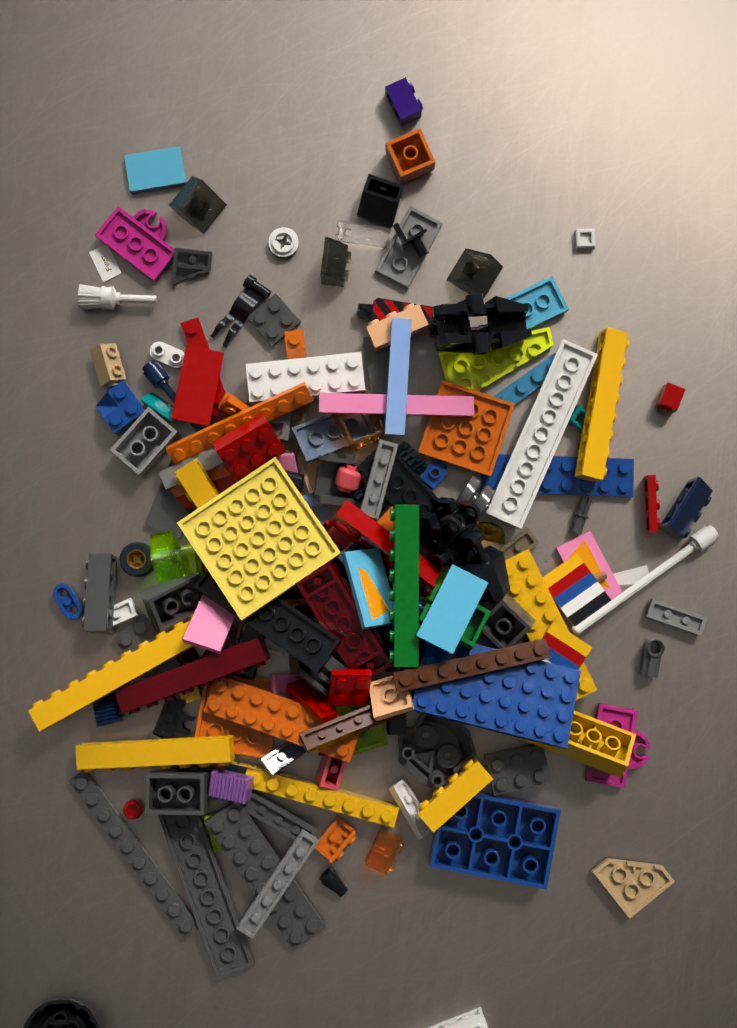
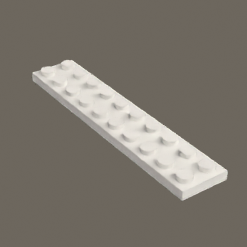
[485,339,598,529]

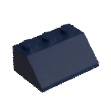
[660,476,713,540]

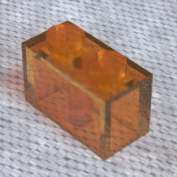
[365,826,404,875]

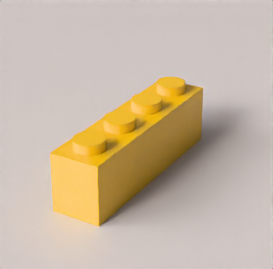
[174,458,220,509]
[417,759,493,833]

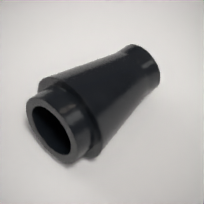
[319,867,348,897]

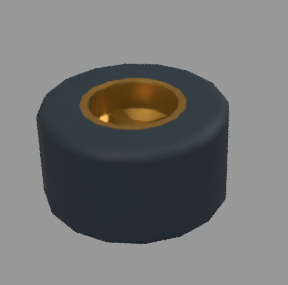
[119,542,157,577]

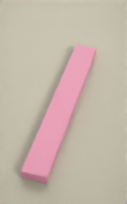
[319,393,474,417]

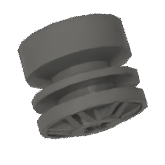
[297,655,349,695]

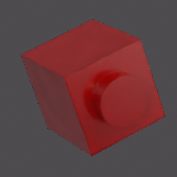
[655,382,686,414]

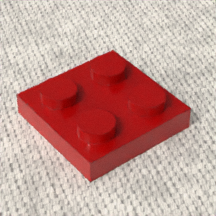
[326,669,372,706]

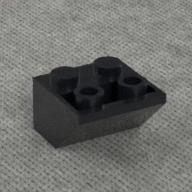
[357,174,405,228]

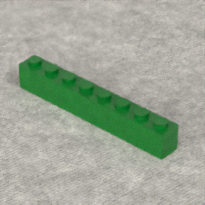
[389,504,419,667]

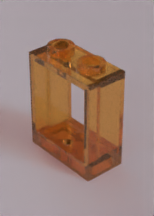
[332,391,385,451]

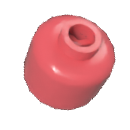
[335,463,362,493]

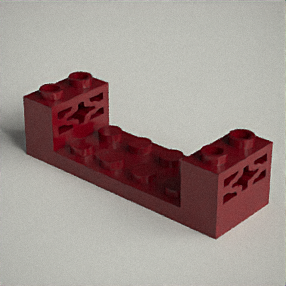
[296,559,392,677]

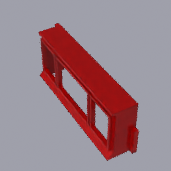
[322,500,441,598]

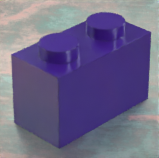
[385,77,423,127]

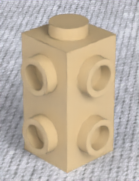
[90,343,126,388]

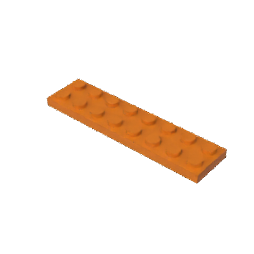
[204,678,361,763]

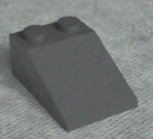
[140,572,202,632]

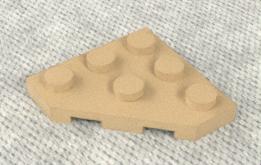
[591,858,675,919]

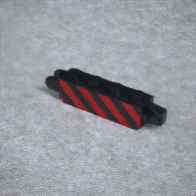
[357,298,438,337]

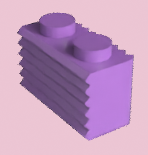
[208,768,254,805]

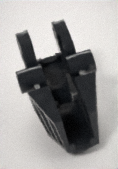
[431,293,532,355]
[419,497,510,602]

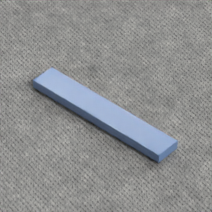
[384,318,412,436]

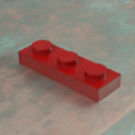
[644,475,661,534]
[286,679,338,724]

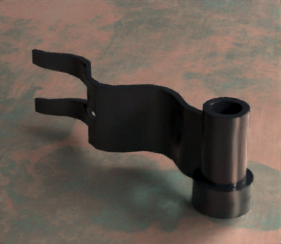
[211,274,272,347]

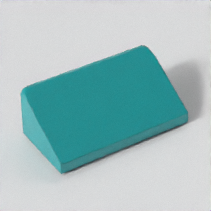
[141,392,177,424]

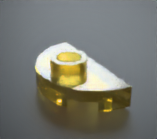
[476,521,505,544]

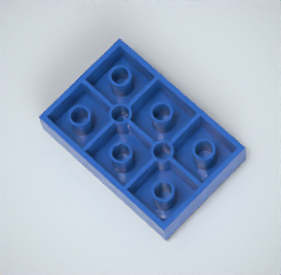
[429,786,561,889]

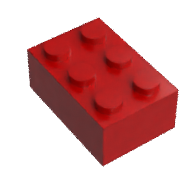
[213,413,286,481]

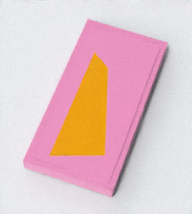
[556,531,622,600]

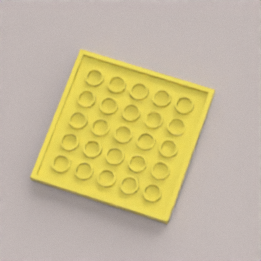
[177,457,341,621]

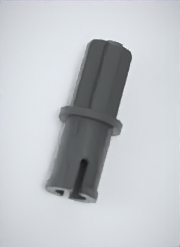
[570,496,592,535]

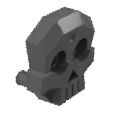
[398,713,477,788]

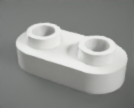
[150,341,185,369]

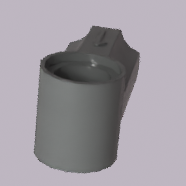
[640,638,665,678]

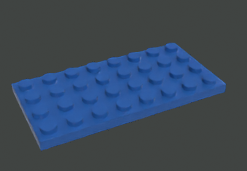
[412,642,581,749]

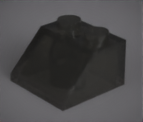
[169,176,227,234]
[320,237,352,287]
[446,248,503,299]

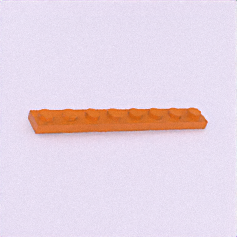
[166,382,314,464]

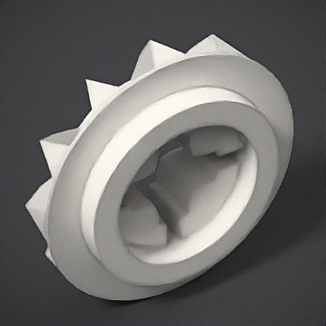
[268,227,299,258]

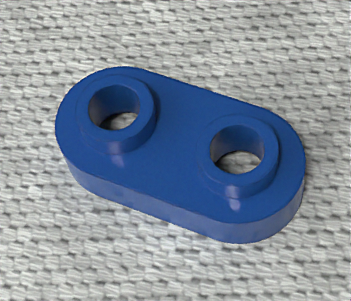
[53,584,84,619]

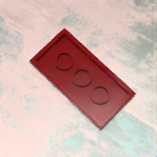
[171,345,224,427]

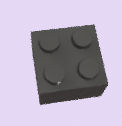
[482,594,536,649]

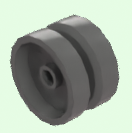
[456,476,496,516]

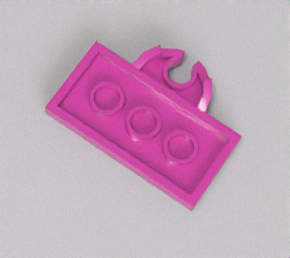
[95,206,174,282]
[585,703,651,788]

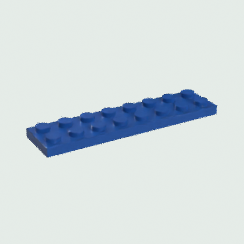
[480,454,634,498]

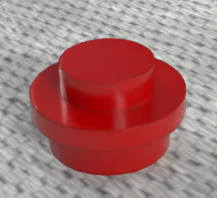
[123,799,143,820]

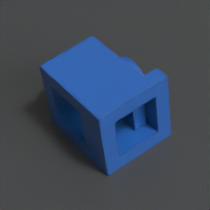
[419,460,448,491]

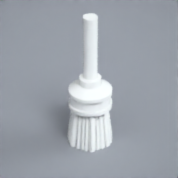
[78,284,157,310]

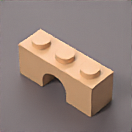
[366,304,429,352]

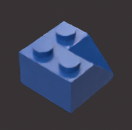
[96,380,146,436]

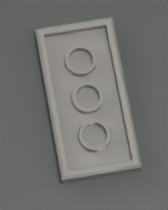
[375,206,443,290]

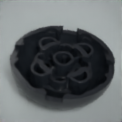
[23,998,101,1028]

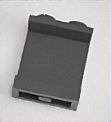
[313,452,362,506]

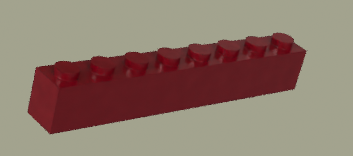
[114,637,270,715]

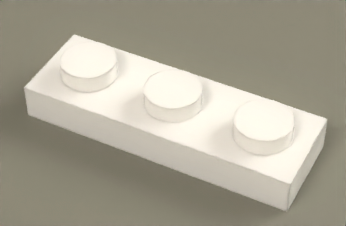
[389,778,431,840]

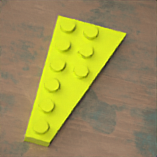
[438,327,554,392]

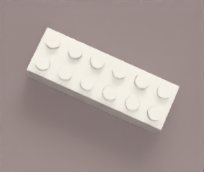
[246,352,365,406]

